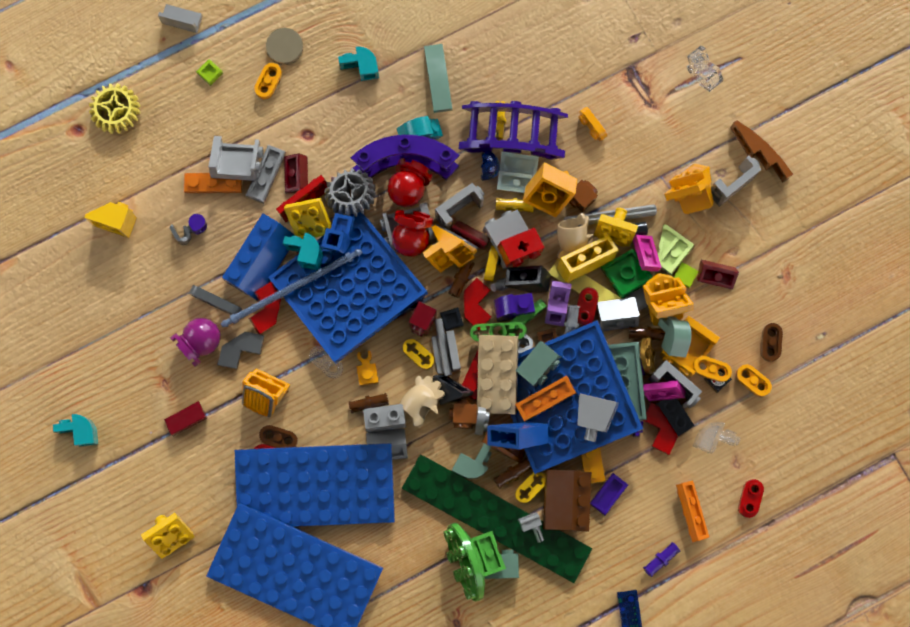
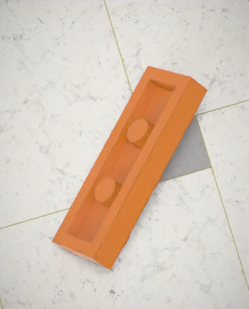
[184,173,242,193]
[515,376,576,422]
[676,480,710,542]

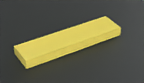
[549,258,621,302]

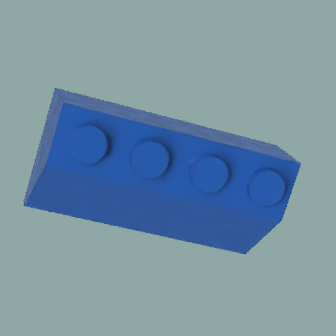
[222,213,295,301]

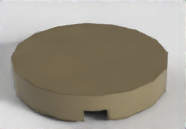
[266,28,303,65]

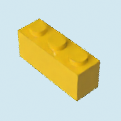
[557,235,619,283]

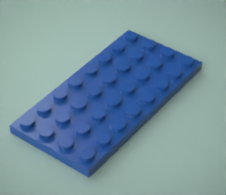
[234,443,395,527]
[206,503,383,627]

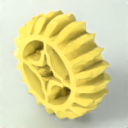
[89,83,140,134]

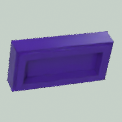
[590,473,628,516]

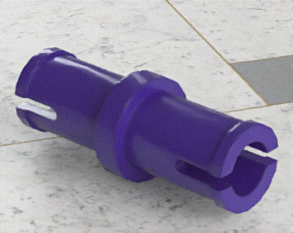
[643,542,681,577]

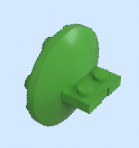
[443,523,506,602]

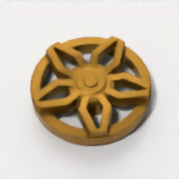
[641,338,656,374]

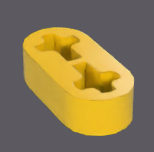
[484,245,499,282]
[403,339,434,370]
[515,472,545,503]

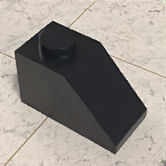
[505,265,551,293]

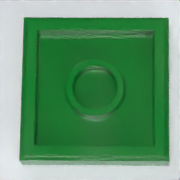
[601,248,653,299]

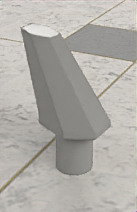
[491,278,508,292]

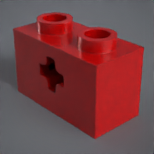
[497,227,545,267]

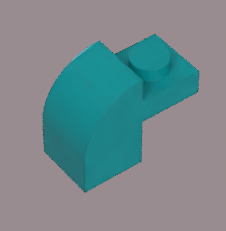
[338,46,379,81]
[396,116,443,139]
[283,233,323,271]
[53,414,98,447]

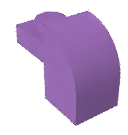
[545,281,571,327]

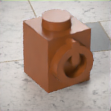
[569,180,598,213]
[449,400,477,429]

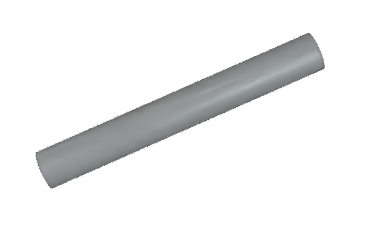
[435,318,452,376]

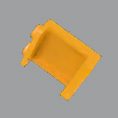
[660,315,720,377]

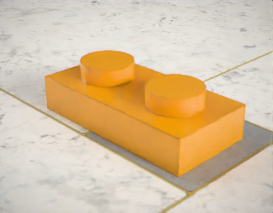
[581,448,605,484]

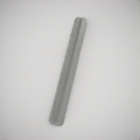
[564,204,657,226]

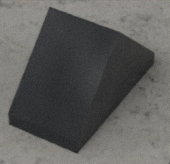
[433,374,473,405]

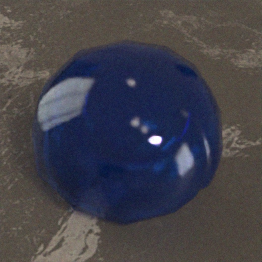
[481,151,500,181]

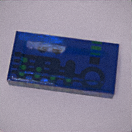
[617,590,642,627]

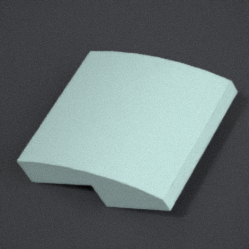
[497,152,539,193]

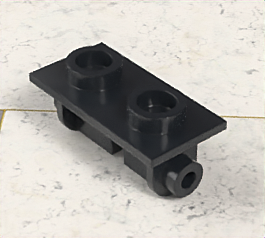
[657,399,695,436]

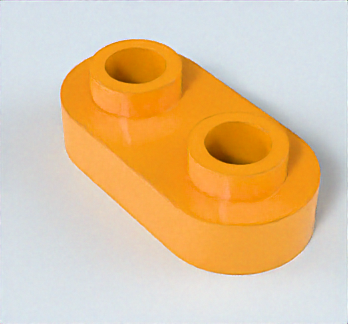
[254,63,282,99]
[578,107,607,141]
[693,356,732,382]
[736,364,772,397]

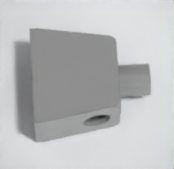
[578,393,619,442]

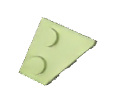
[658,224,694,275]

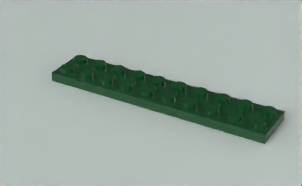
[402,454,593,583]

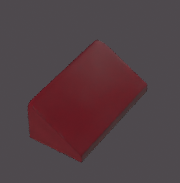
[284,153,308,193]
[452,220,490,250]
[697,259,739,290]
[164,401,208,437]

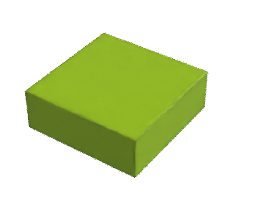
[196,59,223,86]
[674,262,698,288]

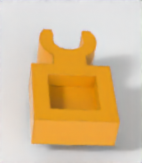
[356,350,379,386]

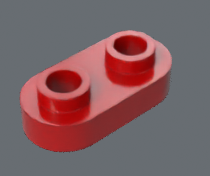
[577,287,599,325]
[738,479,764,518]

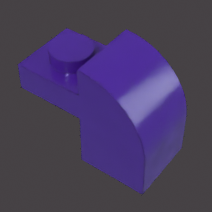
[494,293,535,322]

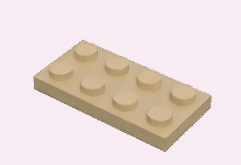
[477,335,519,414]

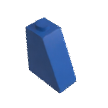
[487,422,548,449]

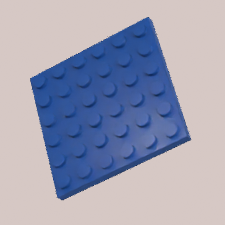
[268,212,428,364]
[510,320,644,474]

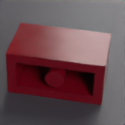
[409,301,437,337]

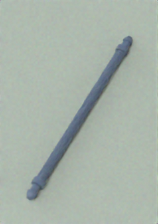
[221,249,362,327]

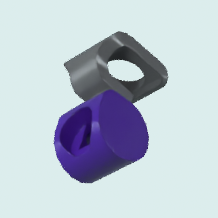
[170,214,207,245]

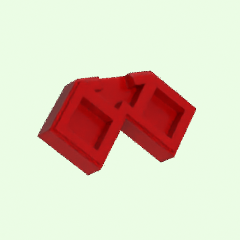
[464,278,492,331]
[249,282,281,334]
[642,403,678,455]

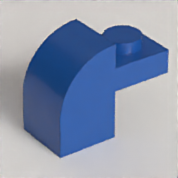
[321,213,355,253]

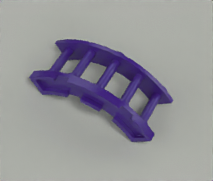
[458,101,568,160]
[350,135,460,181]

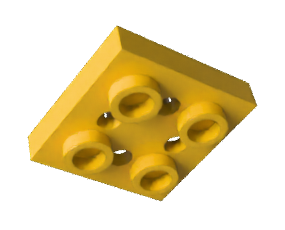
[284,198,332,239]
[593,208,638,247]
[141,513,195,559]

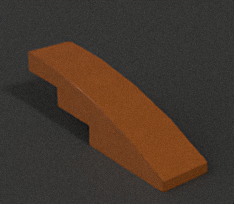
[730,120,793,183]

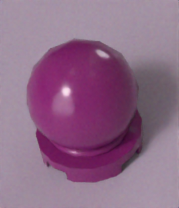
[170,318,221,367]

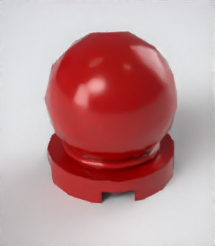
[387,158,433,208]
[392,210,433,257]

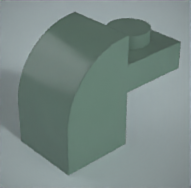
[658,316,691,357]
[452,443,492,479]

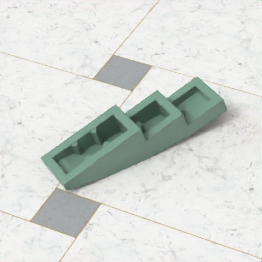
[424,44,452,113]

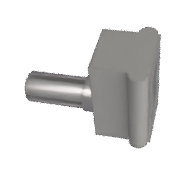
[518,512,544,543]

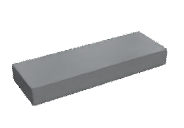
[246,145,286,204]

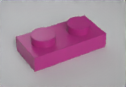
[633,235,662,272]
[643,380,686,401]

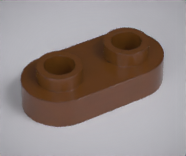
[761,323,783,362]
[259,425,298,448]

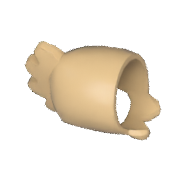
[557,213,593,259]
[400,376,445,428]

